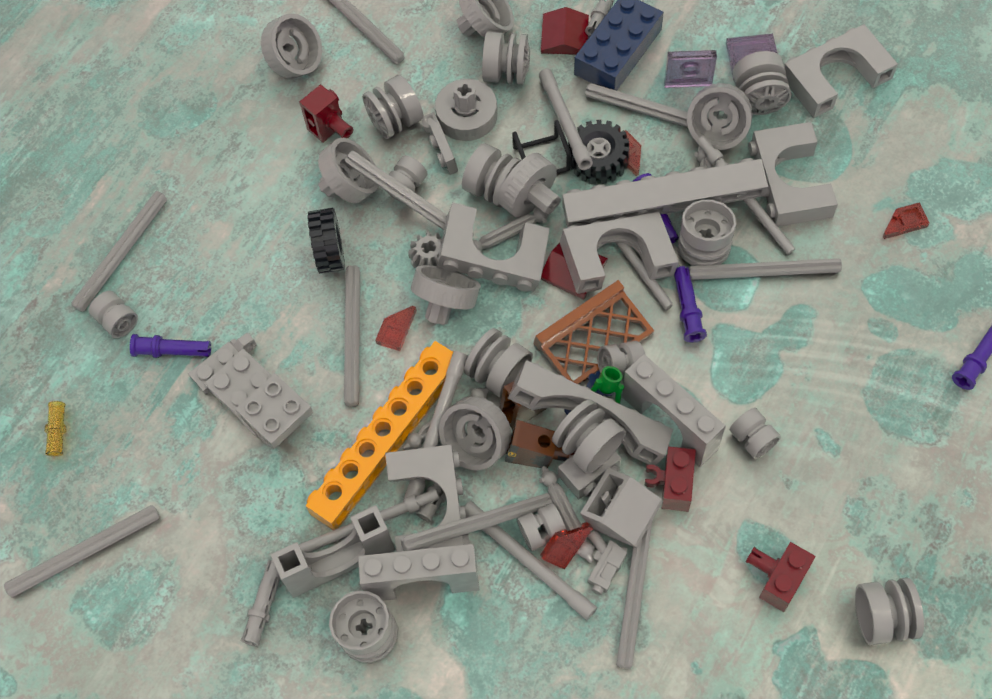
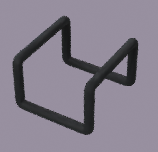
[512,120,571,174]

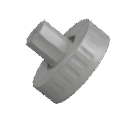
[456,0,514,38]
[261,14,322,79]
[435,79,498,141]
[687,83,753,150]
[318,138,379,203]
[498,153,561,218]
[411,265,481,325]
[439,397,511,470]

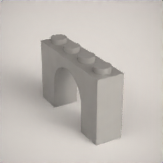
[784,24,898,118]
[748,122,838,227]
[436,202,550,292]
[560,212,679,294]
[622,354,726,467]
[385,445,469,552]
[270,505,395,598]
[358,544,480,601]

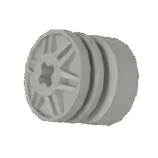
[482,31,530,85]
[733,51,792,115]
[362,75,424,139]
[462,143,521,208]
[678,200,736,266]
[464,328,533,398]
[552,399,626,474]
[855,577,924,645]
[329,591,398,663]

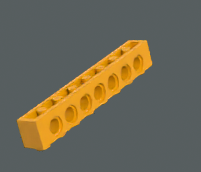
[306,341,453,530]

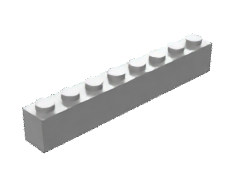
[562,158,768,228]

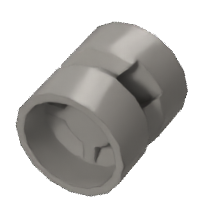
[386,155,428,202]
[89,291,138,338]
[597,341,645,376]
[729,407,781,459]
[517,503,567,551]

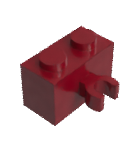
[644,446,696,512]

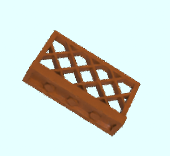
[533,280,654,385]

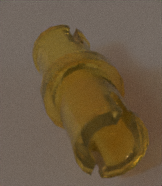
[44,401,66,457]

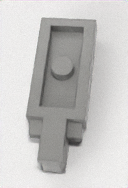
[421,112,458,175]
[188,332,257,394]

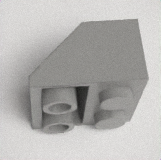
[580,468,663,548]

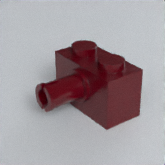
[299,84,354,143]
[746,542,816,612]

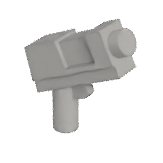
[588,531,627,595]

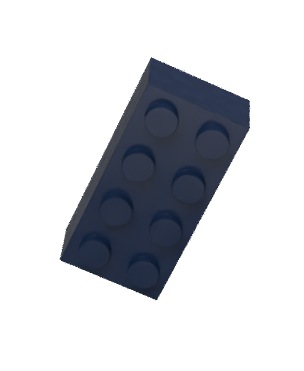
[574,0,664,91]

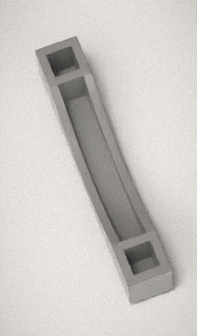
[508,360,673,465]

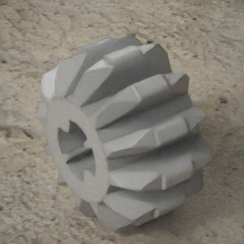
[408,231,442,268]

